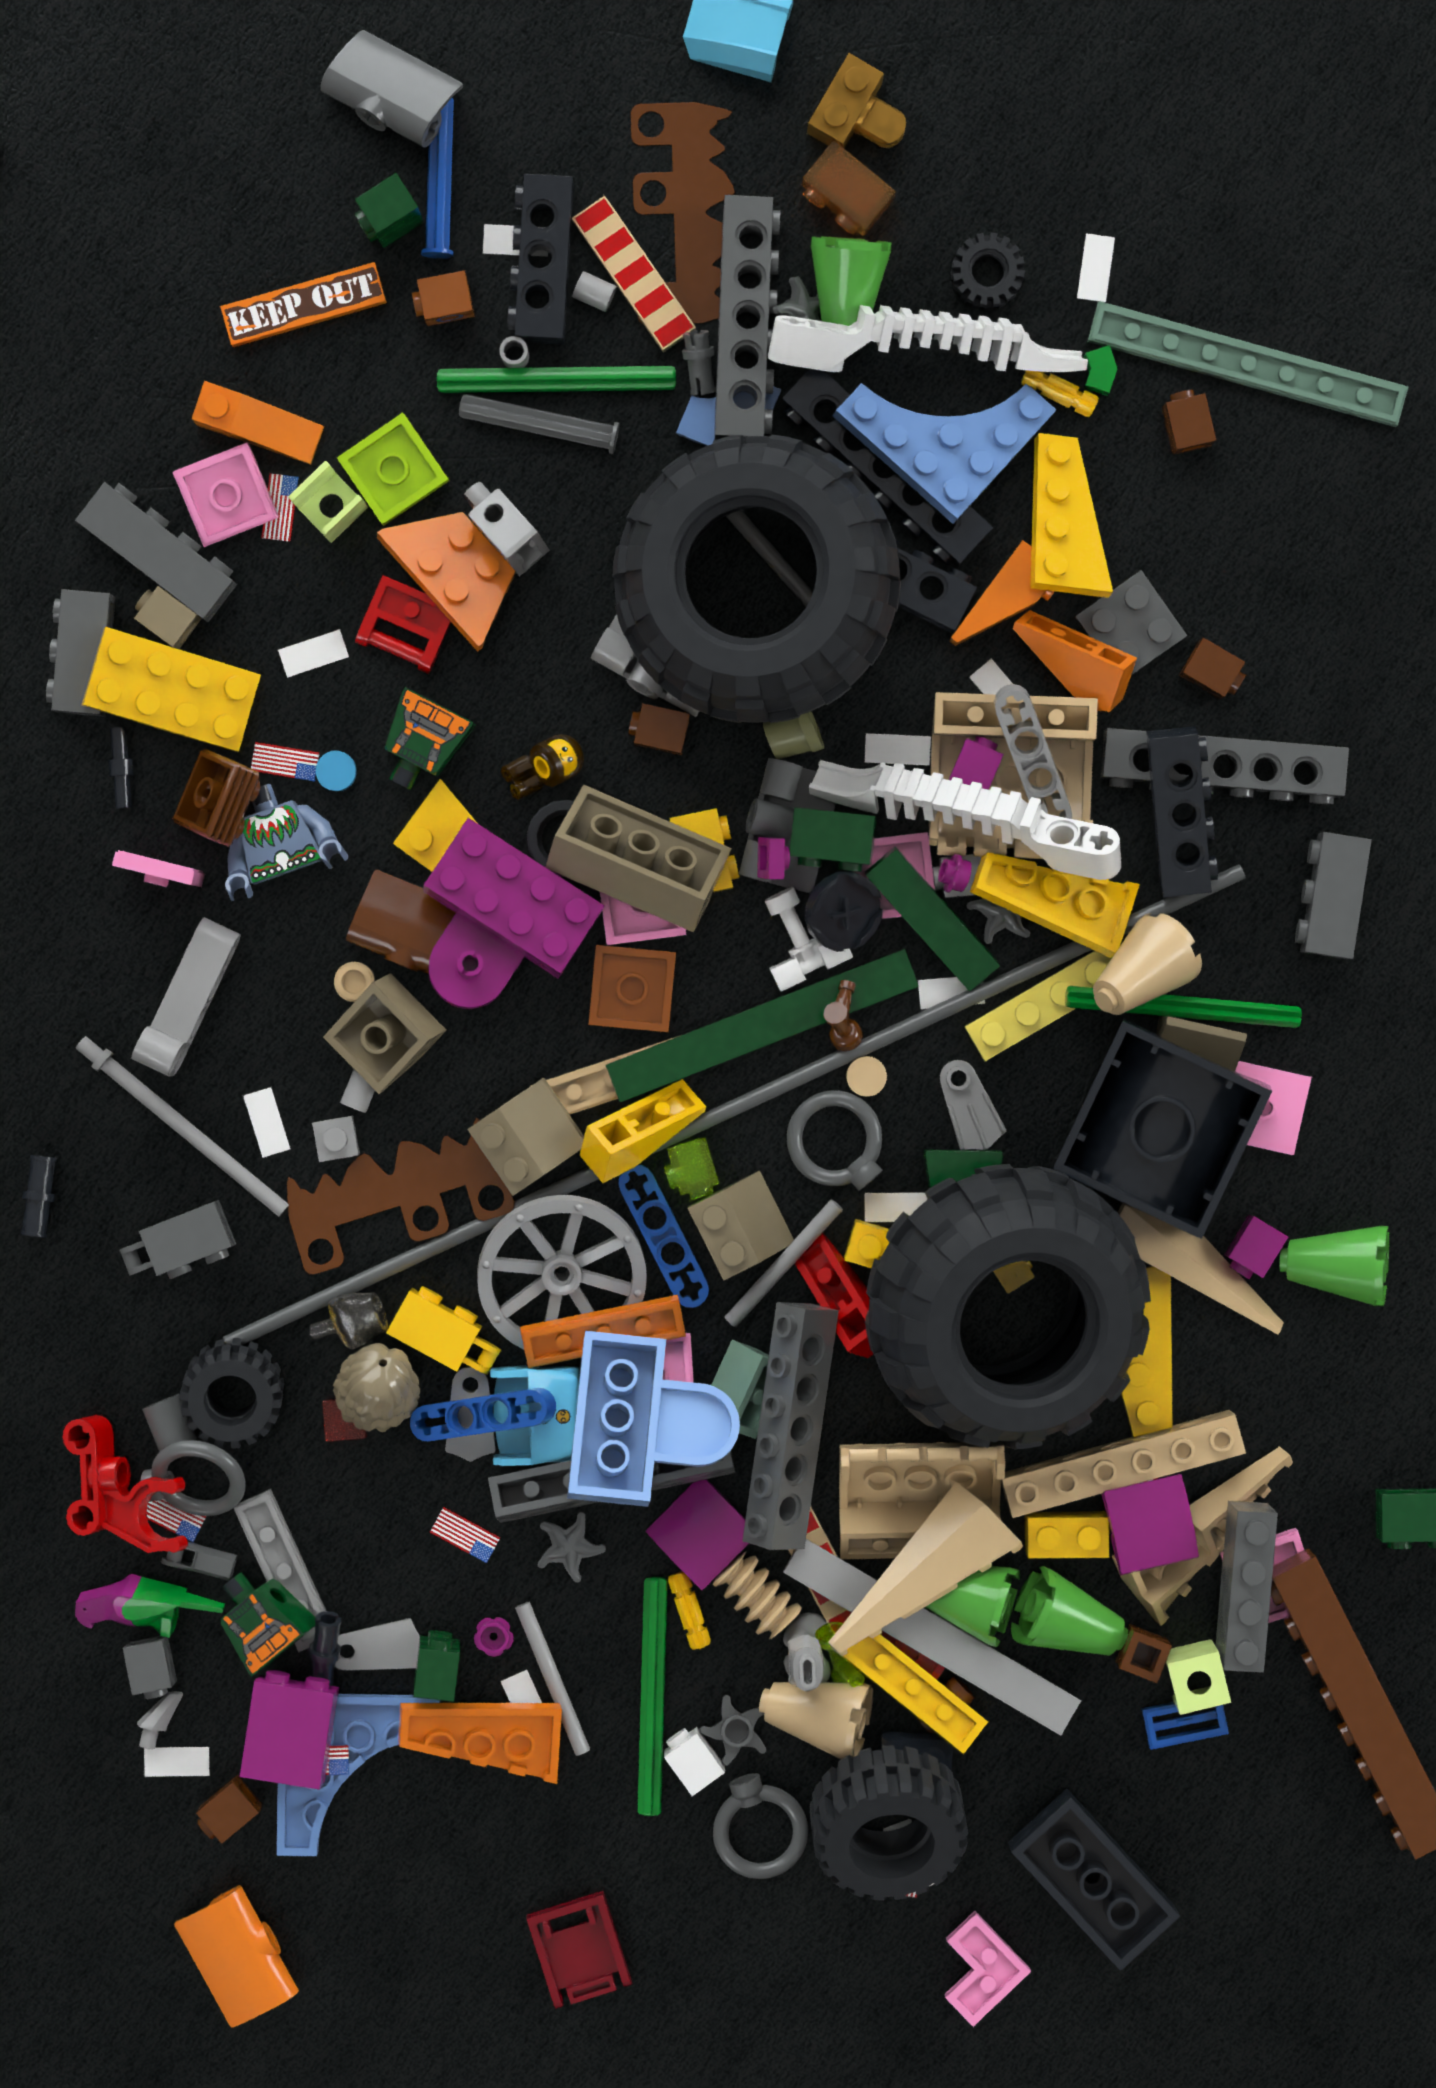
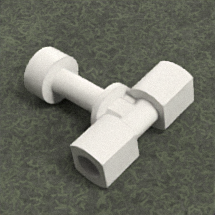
[765,887,853,991]

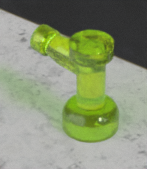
[815,1622,865,1688]

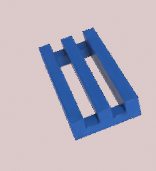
[1141,1702,1229,1750]

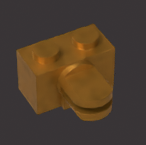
[807,53,906,153]

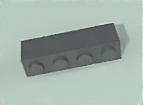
[75,482,237,622]
[1215,1501,1278,1673]

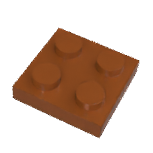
[588,945,676,1032]

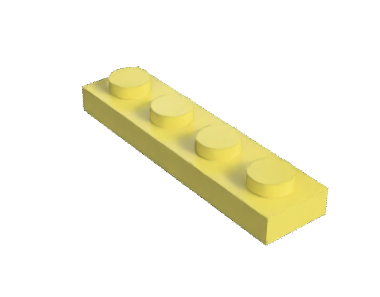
[964,951,1111,1061]

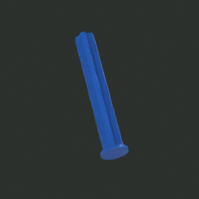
[421,98,454,259]

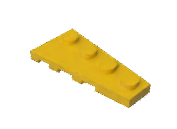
[1031,433,1113,598]

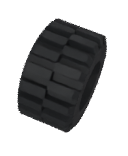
[180,1338,284,1448]

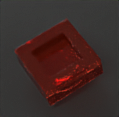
[322,1399,367,1441]

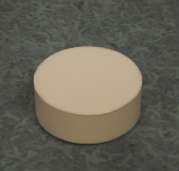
[334,962,375,1002]
[846,1056,887,1097]

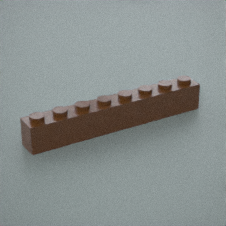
[1271,1548,1436,1860]

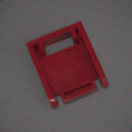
[526,1891,632,2009]

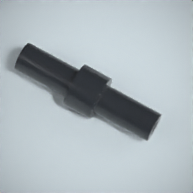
[108,727,134,809]

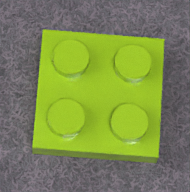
[337,413,449,526]

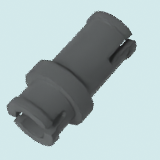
[682,330,716,395]

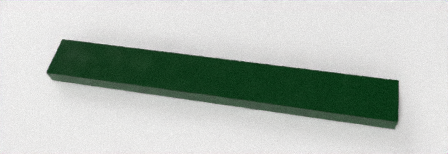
[605,949,919,1102]

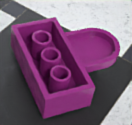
[423,818,604,1009]

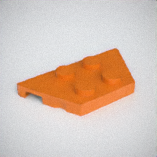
[377,512,515,652]

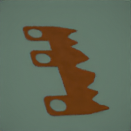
[631,102,735,324]
[287,1118,514,1274]

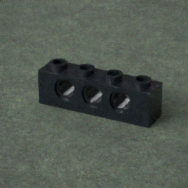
[508,174,574,345]
[810,539,977,634]
[1146,726,1218,898]

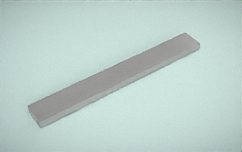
[783,1539,1081,1735]

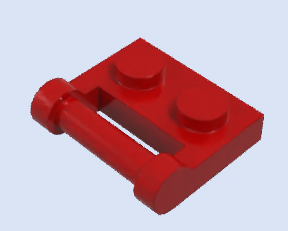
[355,575,452,674]

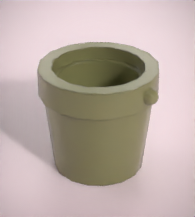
[763,711,824,760]

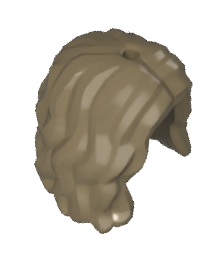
[333,1343,420,1432]

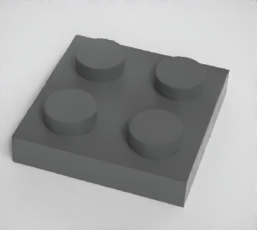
[1074,570,1187,674]

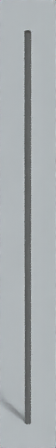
[223,864,1246,1345]

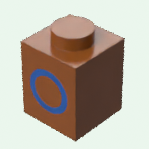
[412,270,475,326]

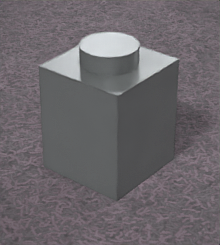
[123,1636,177,1699]

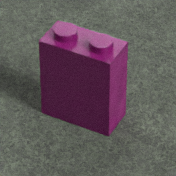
[240,1670,339,1790]

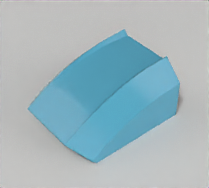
[683,0,793,82]

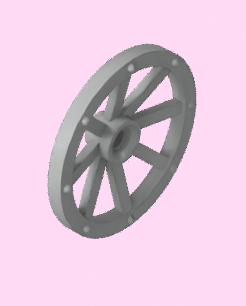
[477,1195,647,1350]

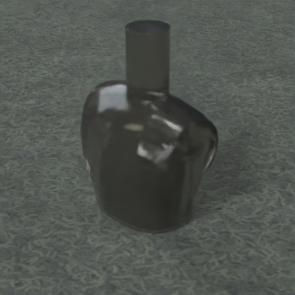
[310,1292,388,1349]

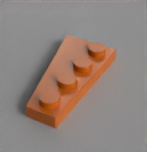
[398,1703,562,1784]

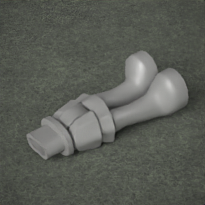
[783,1612,831,1692]

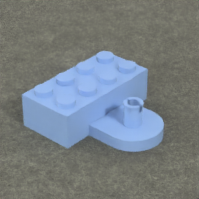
[567,1331,740,1507]

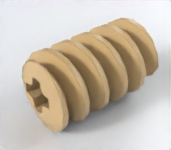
[713,1551,801,1640]

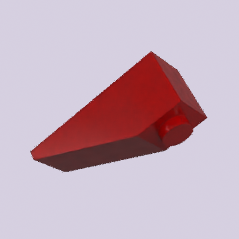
[795,1232,873,1358]

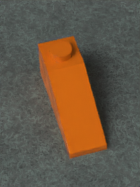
[192,381,324,465]
[949,540,1055,646]
[1013,610,1137,712]

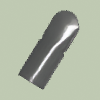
[161,1537,237,1581]

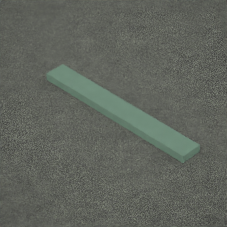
[1087,301,1408,427]

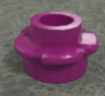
[938,854,972,893]
[474,1617,514,1657]

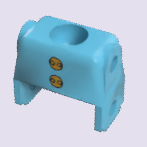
[490,1366,580,1466]

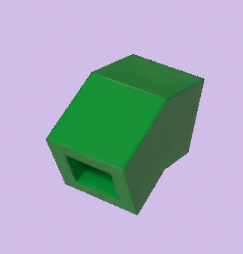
[1084,345,1117,396]

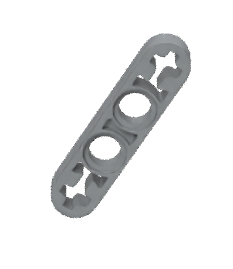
[994,684,1072,819]

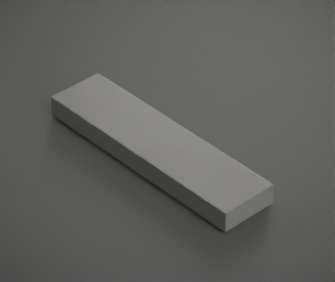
[234,1489,326,1652]

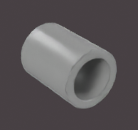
[572,271,617,312]
[500,336,530,368]
[340,1069,375,1113]

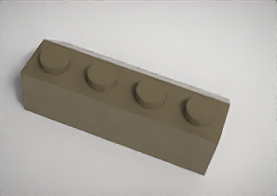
[545,785,732,932]

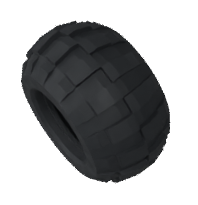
[612,434,901,723]
[865,1164,1151,1449]

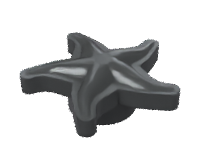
[773,276,820,321]
[966,899,1030,944]
[538,1512,606,1582]
[700,1695,766,1766]

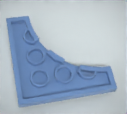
[833,383,1056,524]
[277,1694,440,1856]

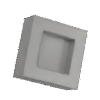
[312,1115,360,1162]

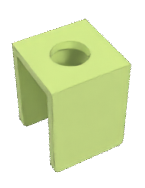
[288,461,368,543]
[1166,1639,1231,1715]

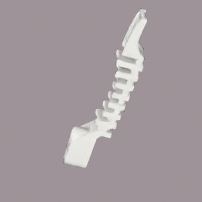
[768,305,1088,372]
[809,760,1121,880]

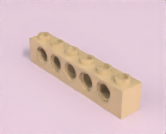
[1001,1410,1246,1518]

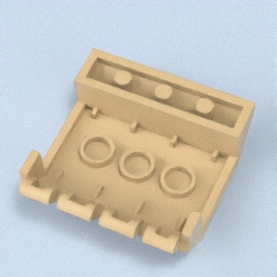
[929,692,1098,859]
[839,1442,1005,1559]

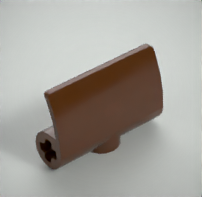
[346,870,456,974]

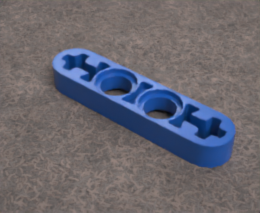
[618,1164,709,1308]
[410,1388,556,1441]

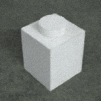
[664,1727,725,1796]

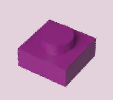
[757,837,790,879]

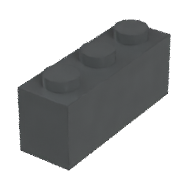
[46,589,116,717]
[1295,832,1372,959]

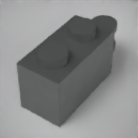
[119,1200,236,1279]

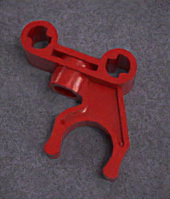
[63,1415,188,1553]

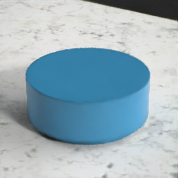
[316,751,357,792]

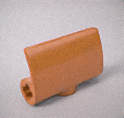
[174,1885,299,2027]

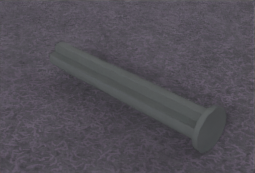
[459,394,620,454]

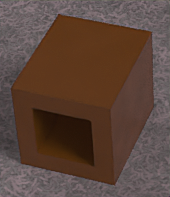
[1162,390,1216,455]
[1179,637,1246,700]
[628,703,690,755]
[1115,1624,1172,1683]
[196,1775,263,1844]

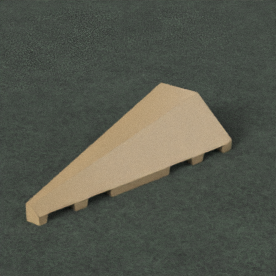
[1117,1202,1284,1335]
[1112,1446,1293,1626]
[828,1482,1023,1657]

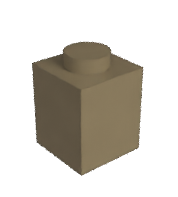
[134,586,202,649]

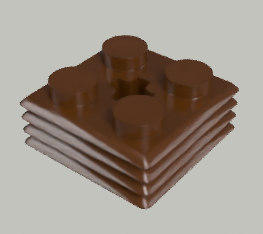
[173,749,260,847]

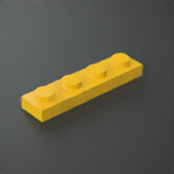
[843,1634,988,1754]

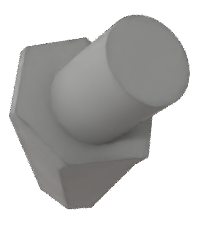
[137,1691,183,1749]

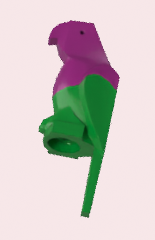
[75,1574,225,1638]

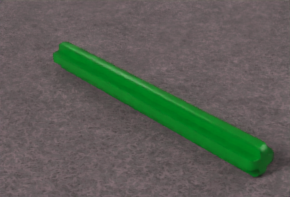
[437,366,676,393]
[1065,986,1302,1028]
[638,1577,668,1816]

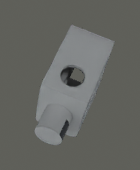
[463,482,550,577]

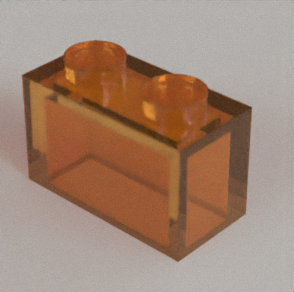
[802,140,896,236]

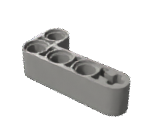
[131,917,241,1076]

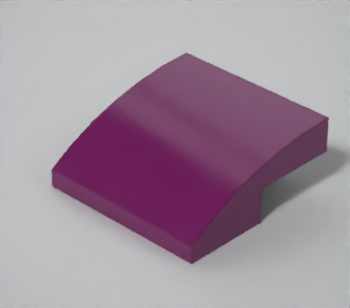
[1102,1474,1199,1576]
[645,1479,749,1590]

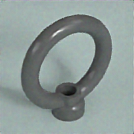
[787,1090,883,1191]
[141,1440,246,1516]
[713,1773,808,1879]

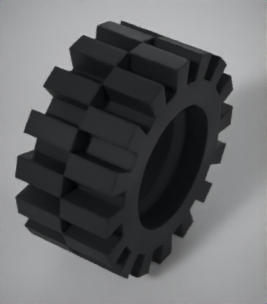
[951,232,1025,310]

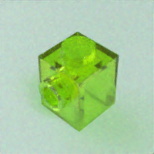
[664,1136,719,1200]

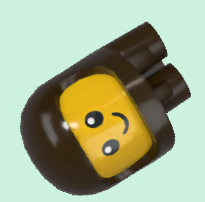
[501,734,584,799]

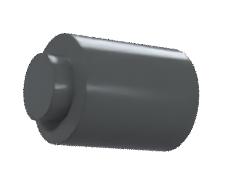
[142,1394,197,1452]

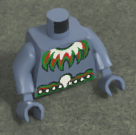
[225,784,348,901]

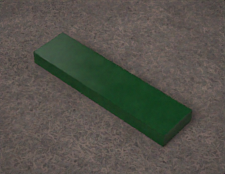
[865,846,1000,992]

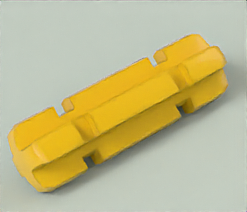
[1021,370,1099,417]
[668,1571,711,1650]

